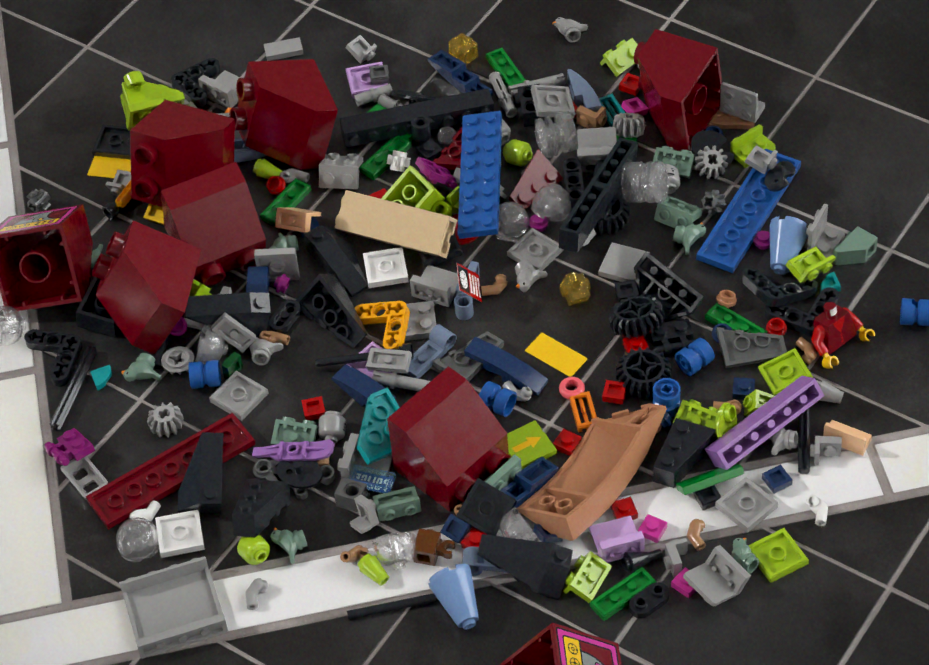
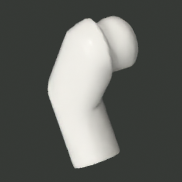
[806,495,828,526]
[129,500,161,524]

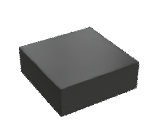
[369,65,390,84]

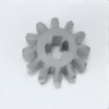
[613,112,645,138]
[694,145,728,179]
[147,402,184,438]

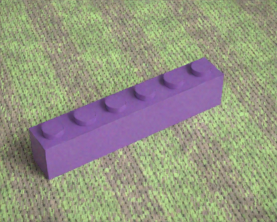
[705,376,824,470]

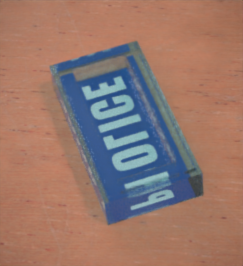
[349,464,396,493]

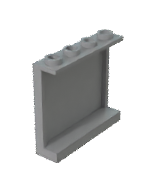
[119,556,228,659]

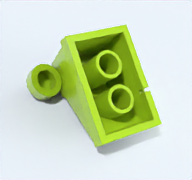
[120,71,185,131]
[381,165,453,217]

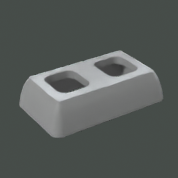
[60,456,108,500]

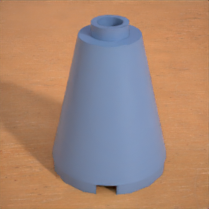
[770,216,808,275]
[428,564,479,630]

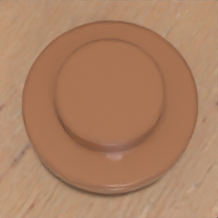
[716,290,737,308]

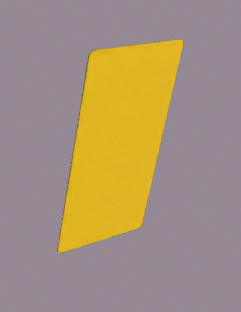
[87,156,131,178]
[525,333,587,377]

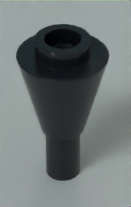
[621,549,663,574]

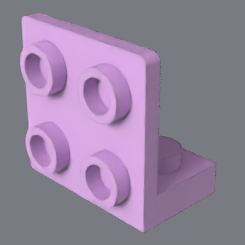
[589,516,645,563]

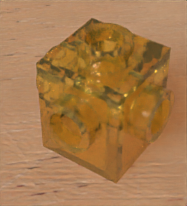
[448,33,478,65]
[560,272,591,306]

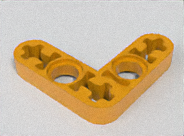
[355,301,410,349]

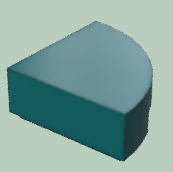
[820,272,841,292]
[90,365,112,391]

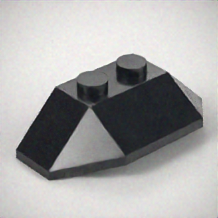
[634,251,705,321]

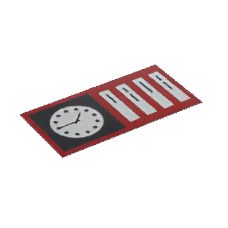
[457,263,482,302]

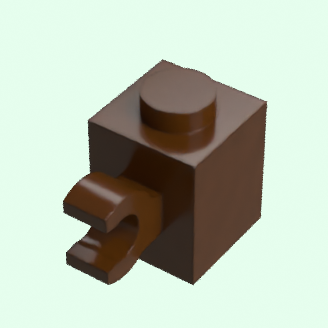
[412,528,455,566]

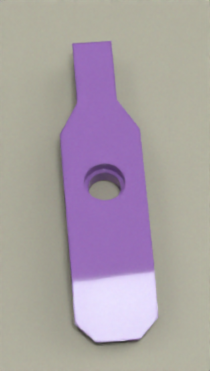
[252,439,335,461]

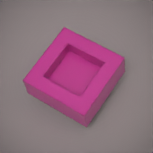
[621,97,649,116]
[638,514,668,543]
[671,567,696,598]

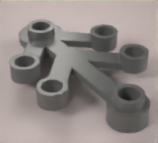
[253,449,335,500]

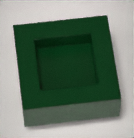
[221,352,243,379]

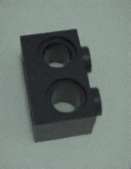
[514,84,547,127]

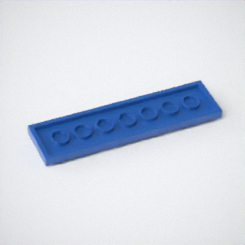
[458,111,502,239]
[696,149,801,273]

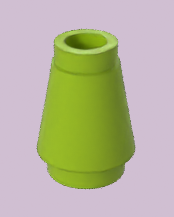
[253,159,282,179]
[357,553,390,586]

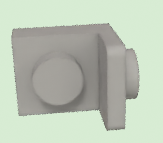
[810,436,842,465]

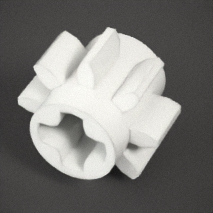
[387,150,411,172]

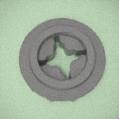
[161,346,195,375]

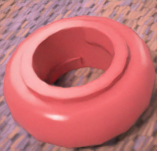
[559,377,585,400]

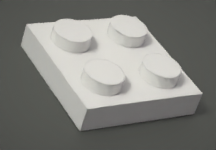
[363,247,409,288]
[155,510,205,558]

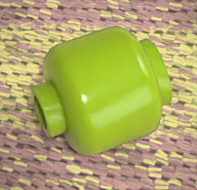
[503,139,533,167]
[237,534,270,565]

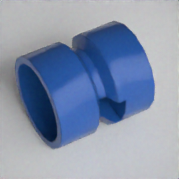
[900,298,929,326]
[675,338,715,376]
[189,360,221,389]
[653,378,681,417]
[479,381,517,417]

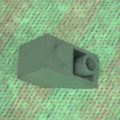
[832,226,878,265]

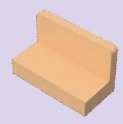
[275,207,321,232]
[823,420,872,456]

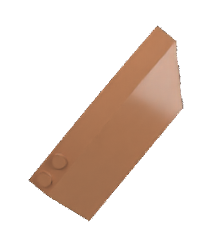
[517,403,667,541]

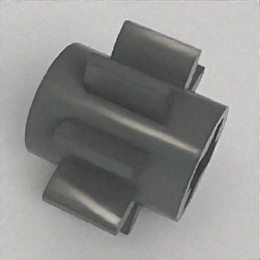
[26,189,51,212]
[701,190,727,215]

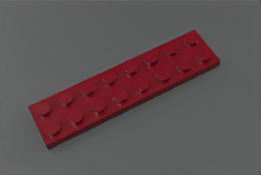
[86,413,256,530]

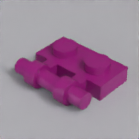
[415,157,457,189]
[44,428,95,466]

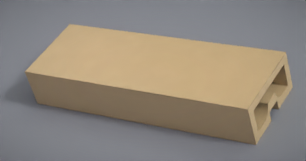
[335,190,457,258]

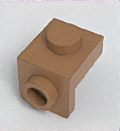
[576,105,607,129]

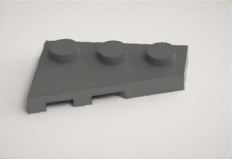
[716,327,787,369]
[433,331,504,382]

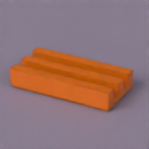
[569,391,597,432]

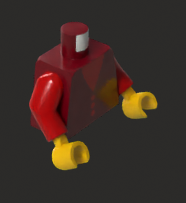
[811,302,875,369]

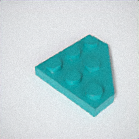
[356,388,400,465]

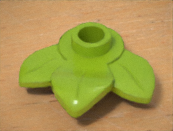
[716,402,737,438]

